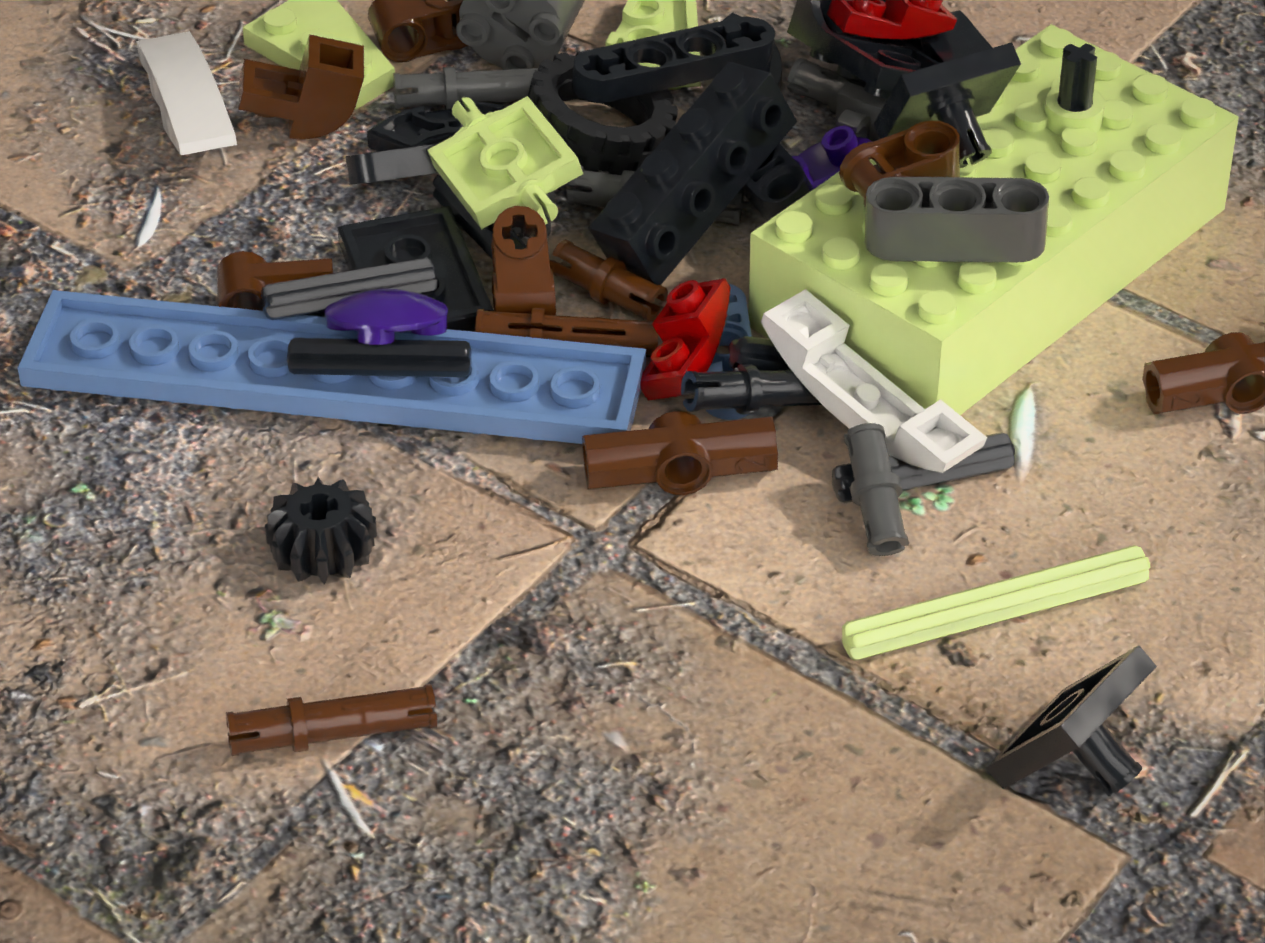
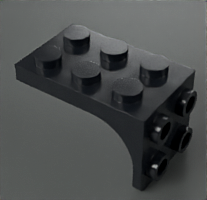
[787,0,940,99]

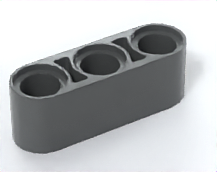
[865,177,1049,262]

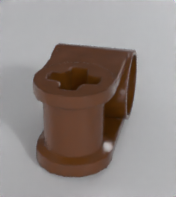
[368,0,469,63]
[839,121,960,211]
[491,205,556,315]

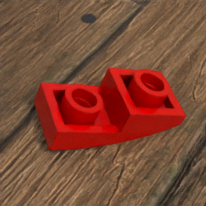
[827,0,957,39]
[641,278,731,401]

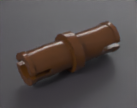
[549,239,668,321]

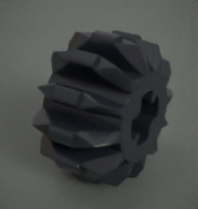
[265,477,377,585]

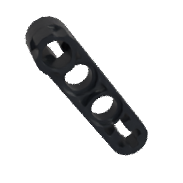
[572,17,776,103]

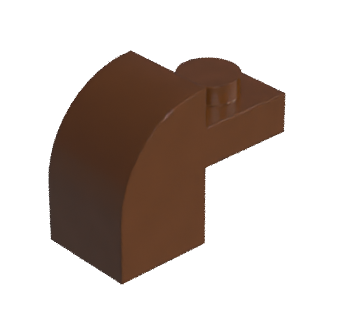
[238,34,364,139]

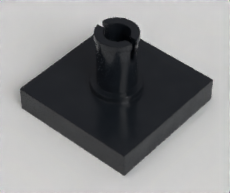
[874,42,1021,168]
[986,645,1157,796]

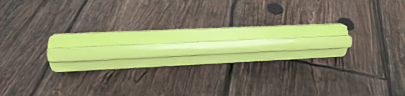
[841,545,1150,660]

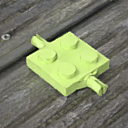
[427,96,583,230]

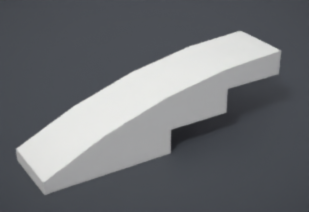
[136,31,237,155]

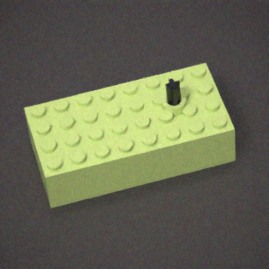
[748,24,1239,415]

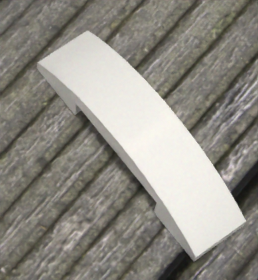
[761,289,987,473]

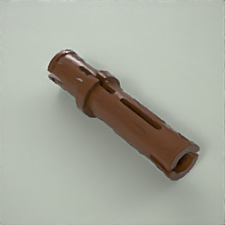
[475,308,659,357]
[226,684,437,756]

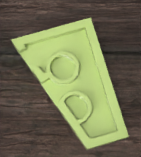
[242,0,395,110]

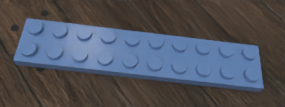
[18,290,646,444]

